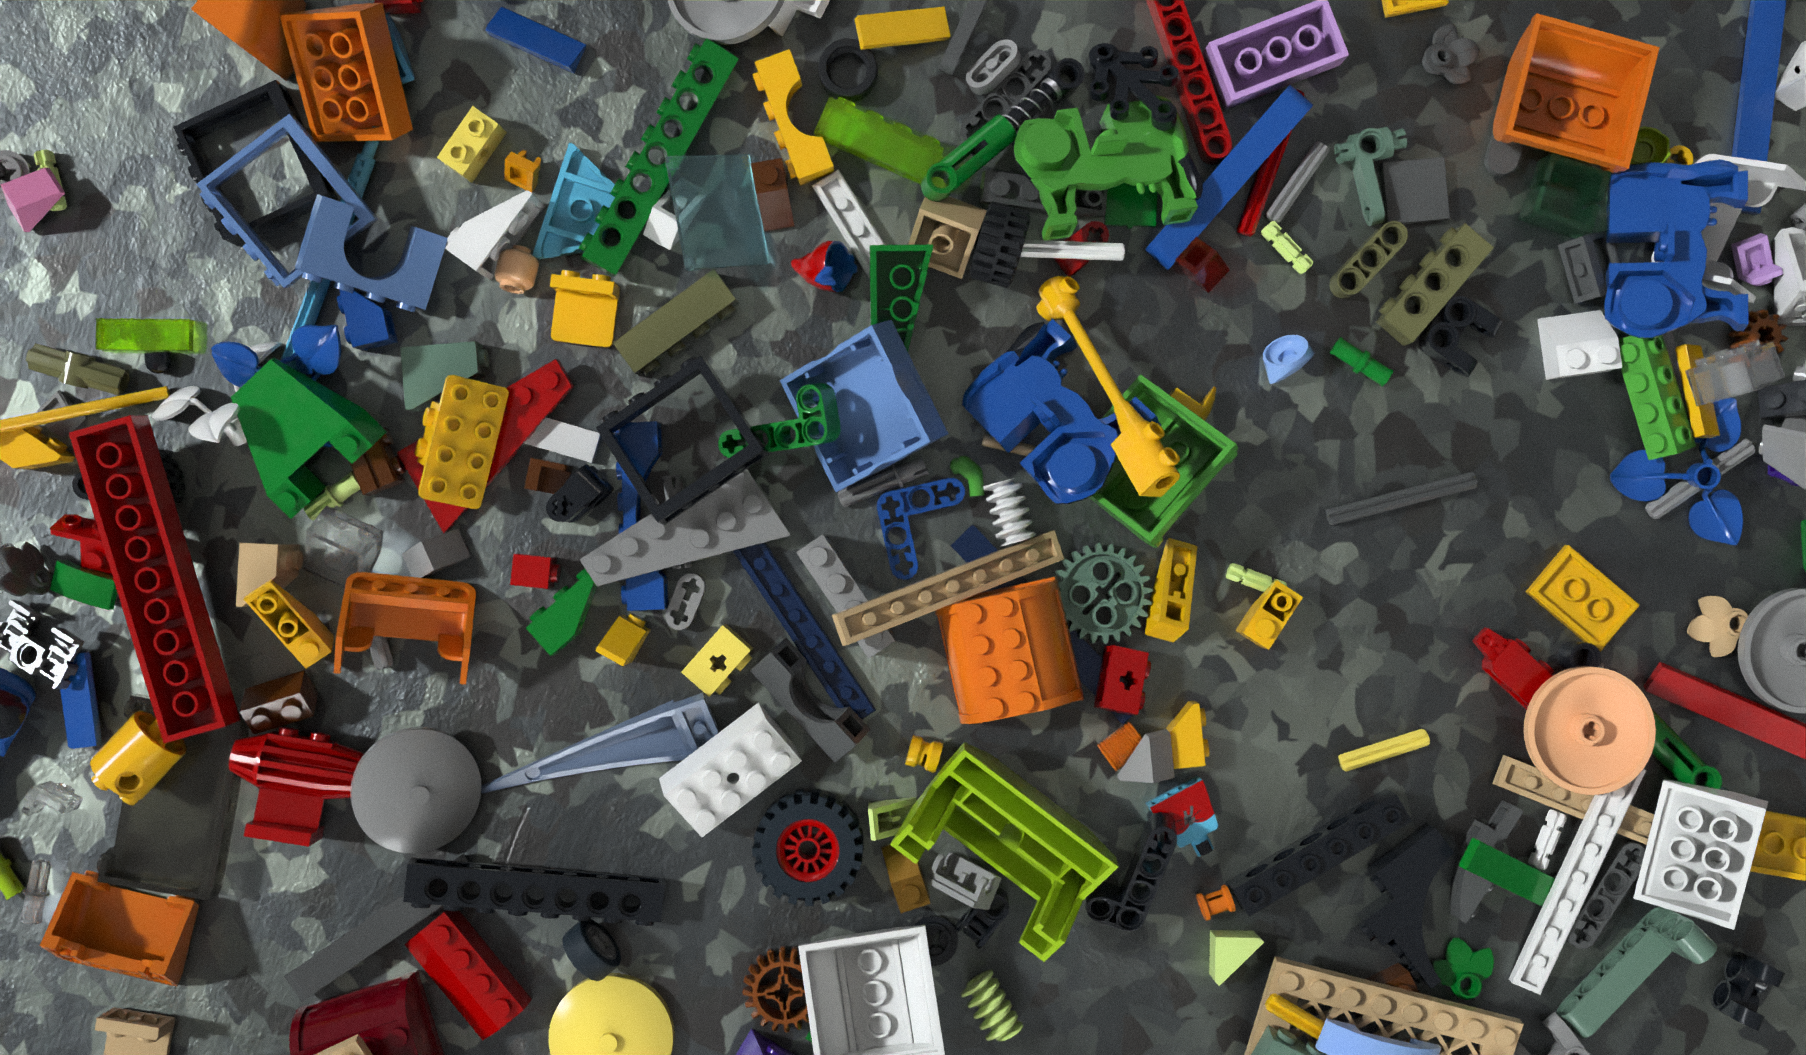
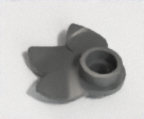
[1422,24,1479,85]
[0,542,52,597]

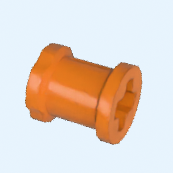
[1196,884,1236,921]

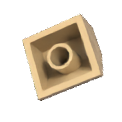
[908,196,987,279]
[236,543,303,607]

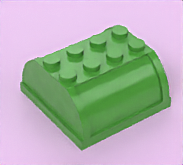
[1089,374,1238,548]

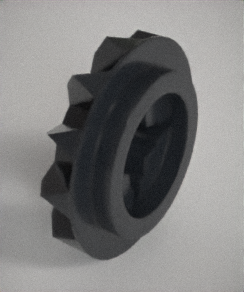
[913,915,958,966]

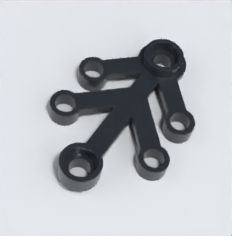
[1089,43,1178,131]

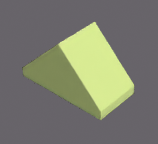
[868,797,917,841]
[1209,930,1264,986]

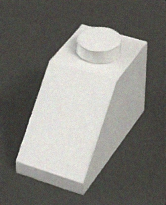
[643,178,707,250]

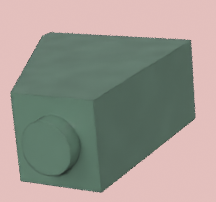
[400,341,489,412]

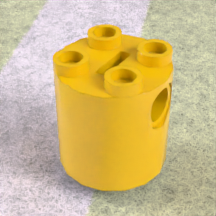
[90,711,187,806]

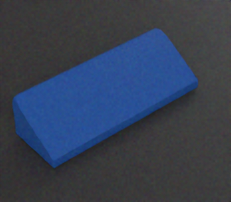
[485,7,586,74]
[60,652,103,749]

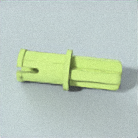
[304,471,360,520]

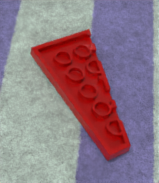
[397,359,574,533]

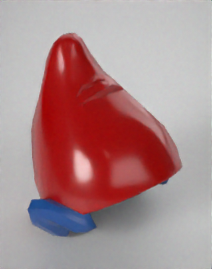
[791,241,858,292]

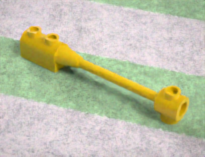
[1036,276,1180,497]

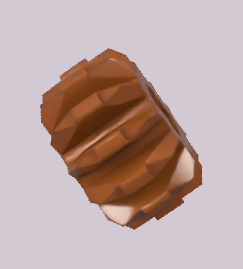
[1728,310,1789,363]

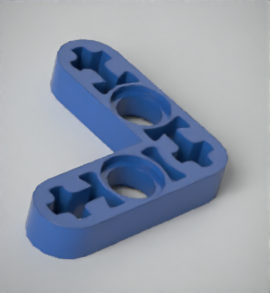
[877,478,965,580]

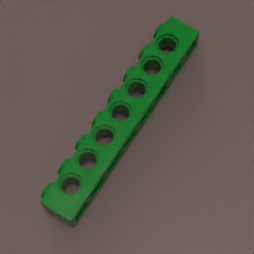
[579,38,739,277]

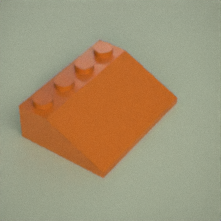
[279,3,413,142]

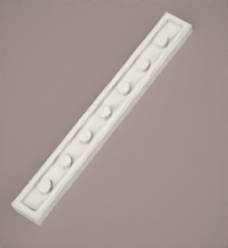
[1509,769,1646,995]

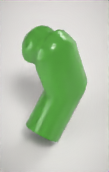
[950,456,985,497]

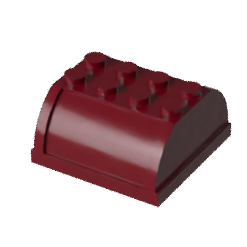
[289,970,445,1055]

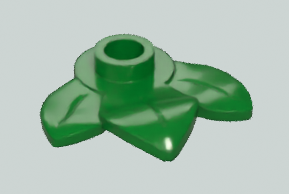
[1432,937,1494,1000]

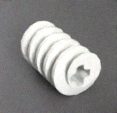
[983,478,1036,547]

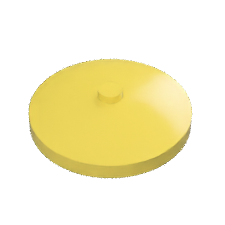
[549,973,675,1055]

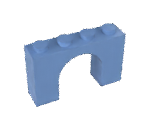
[295,194,448,313]

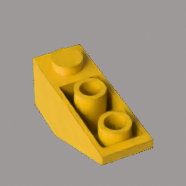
[243,580,334,669]

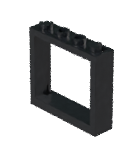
[173,80,338,246]
[596,356,769,525]

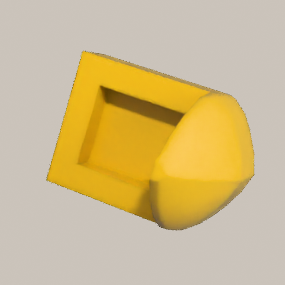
[1169,386,1216,421]

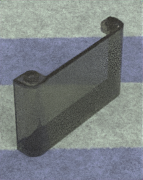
[97,694,250,901]

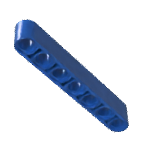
[1145,85,1313,270]

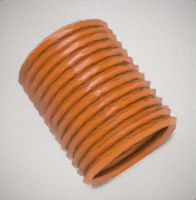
[1097,722,1142,771]

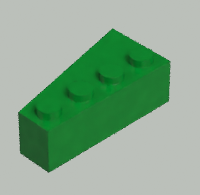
[869,244,934,352]

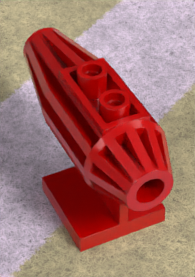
[229,727,365,847]

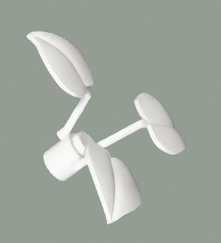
[152,342,284,446]

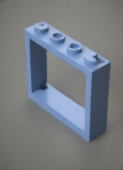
[196,114,378,288]

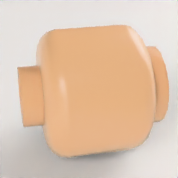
[494,245,539,294]

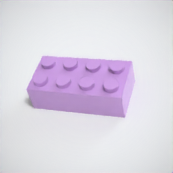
[1202,0,1349,110]

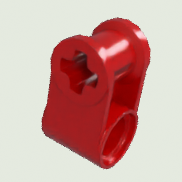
[1053,221,1109,277]

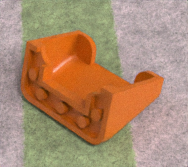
[191,0,307,81]
[40,870,199,986]

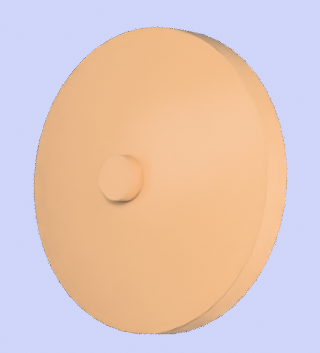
[1524,666,1656,795]

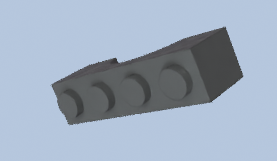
[750,638,871,762]

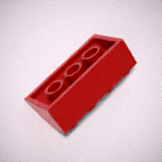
[404,910,532,1040]

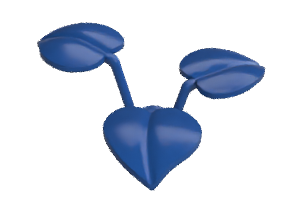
[211,325,341,447]
[1610,398,1743,545]

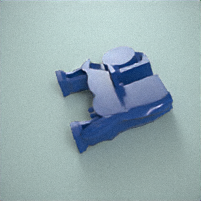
[1604,159,1749,338]

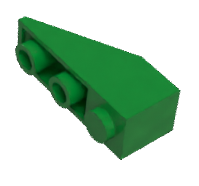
[526,568,597,656]

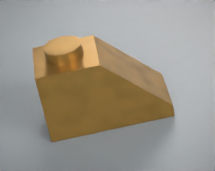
[881,844,931,913]

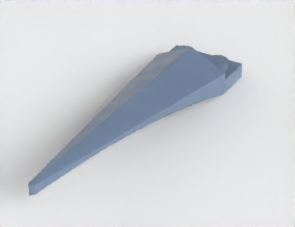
[481,693,720,793]

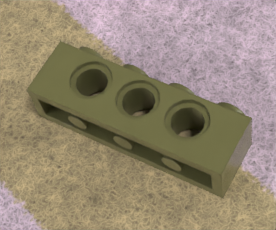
[1376,223,1494,346]

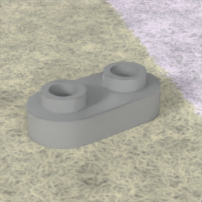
[966,39,1021,95]

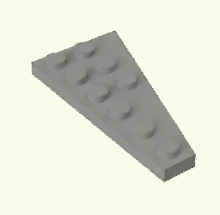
[579,469,791,587]

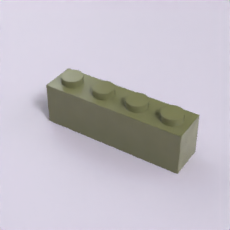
[613,269,739,376]

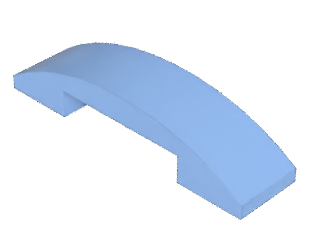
[1315,1018,1441,1055]

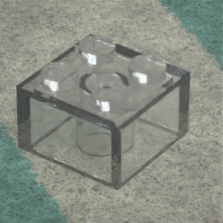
[1685,339,1785,406]

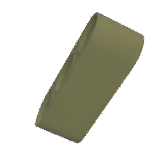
[1329,221,1408,299]

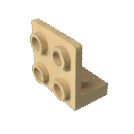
[95,1007,175,1055]

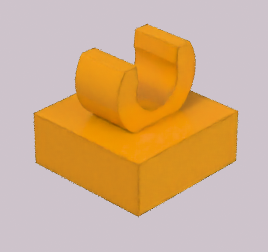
[504,150,541,193]

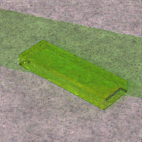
[96,318,194,351]

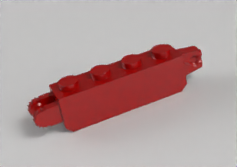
[1472,627,1554,710]

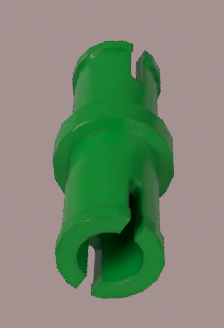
[1330,337,1394,387]

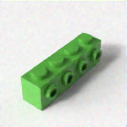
[1618,335,1696,460]

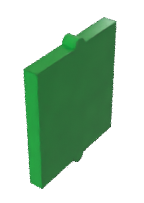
[1104,183,1157,229]

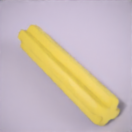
[1338,729,1430,771]

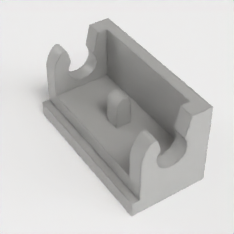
[924,852,1001,910]

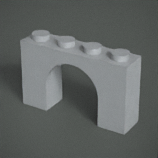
[796,534,895,659]

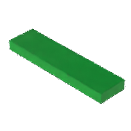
[1458,837,1555,906]

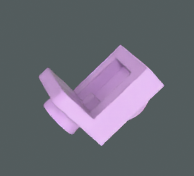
[1731,233,1783,286]

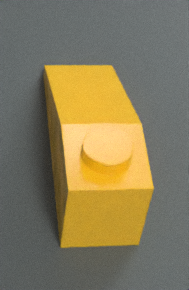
[1145,538,1198,642]

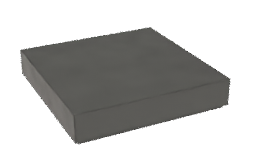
[1380,157,1450,224]

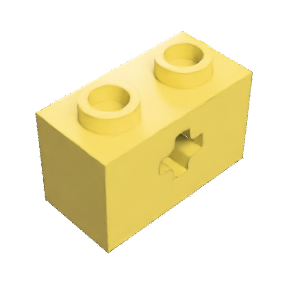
[437,106,507,183]
[681,624,753,697]

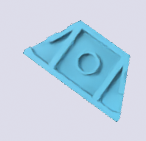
[532,143,615,260]

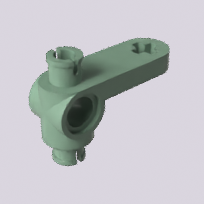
[1334,126,1407,226]

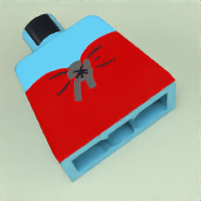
[1146,776,1218,857]

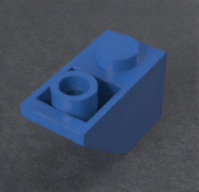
[337,289,398,351]

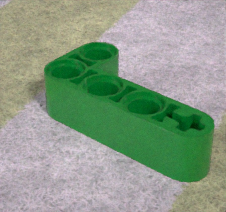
[718,383,841,458]

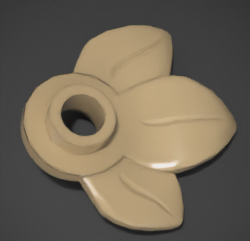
[1687,596,1748,657]

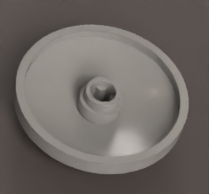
[668,0,784,45]
[1738,588,1806,714]
[350,727,481,854]

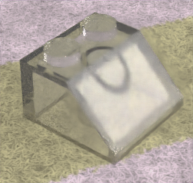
[303,506,383,588]

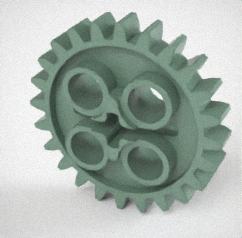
[1055,543,1153,644]

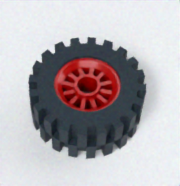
[752,788,864,906]

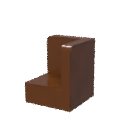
[524,458,573,494]

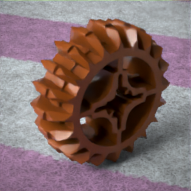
[742,946,809,1033]

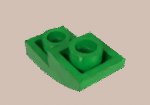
[50,560,118,610]

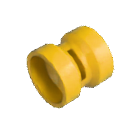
[905,735,943,773]

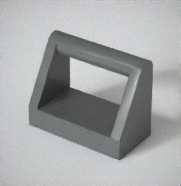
[1558,230,1621,304]

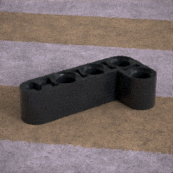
[1086,812,1177,932]

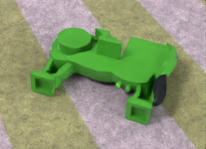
[1013,95,1203,241]

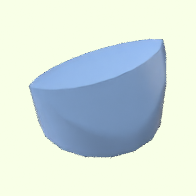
[1263,335,1315,384]

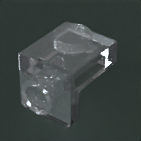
[21,781,83,816]

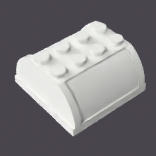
[798,925,945,1055]

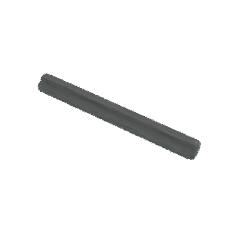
[1325,472,1478,525]

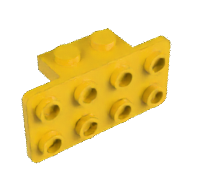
[415,375,509,509]

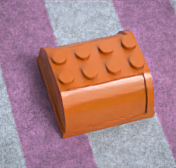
[1493,13,1660,173]
[935,576,1084,724]

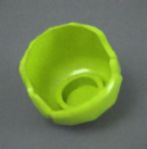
[1630,126,1671,165]

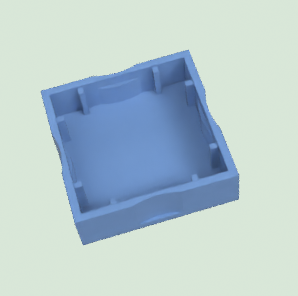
[780,320,949,492]

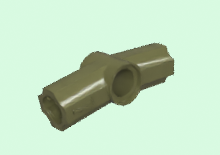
[25,343,130,396]

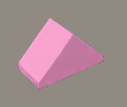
[0,168,65,232]

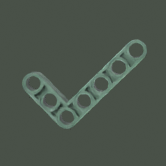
[1556,906,1717,1038]

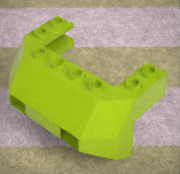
[890,742,1119,962]

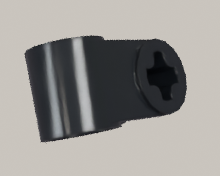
[954,887,1009,949]

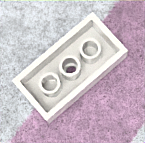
[659,702,802,837]

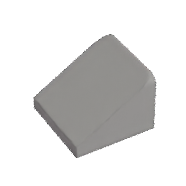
[37,390,86,438]

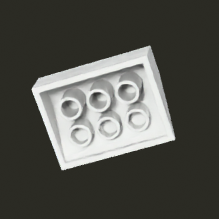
[1633,779,1769,930]

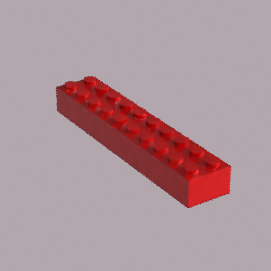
[69,415,241,743]

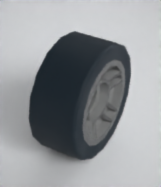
[562,919,621,981]

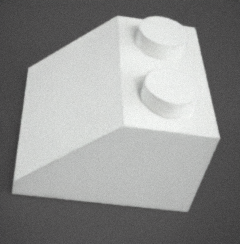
[1537,310,1622,380]

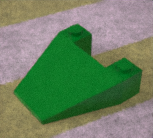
[231,357,387,519]

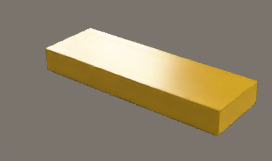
[854,6,951,50]
[1675,344,1720,438]

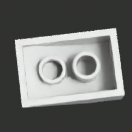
[445,190,545,280]

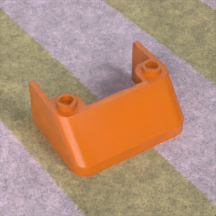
[334,572,476,685]

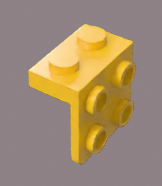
[550,270,620,348]

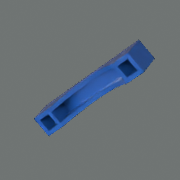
[615,421,669,611]

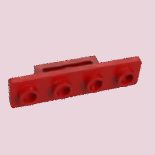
[50,514,112,574]

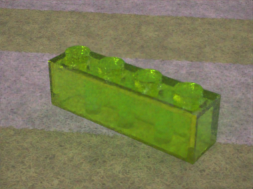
[814,97,944,185]

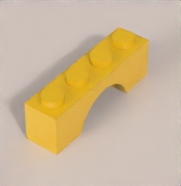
[752,49,834,186]

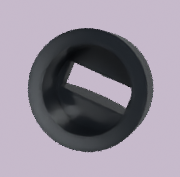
[144,351,172,374]

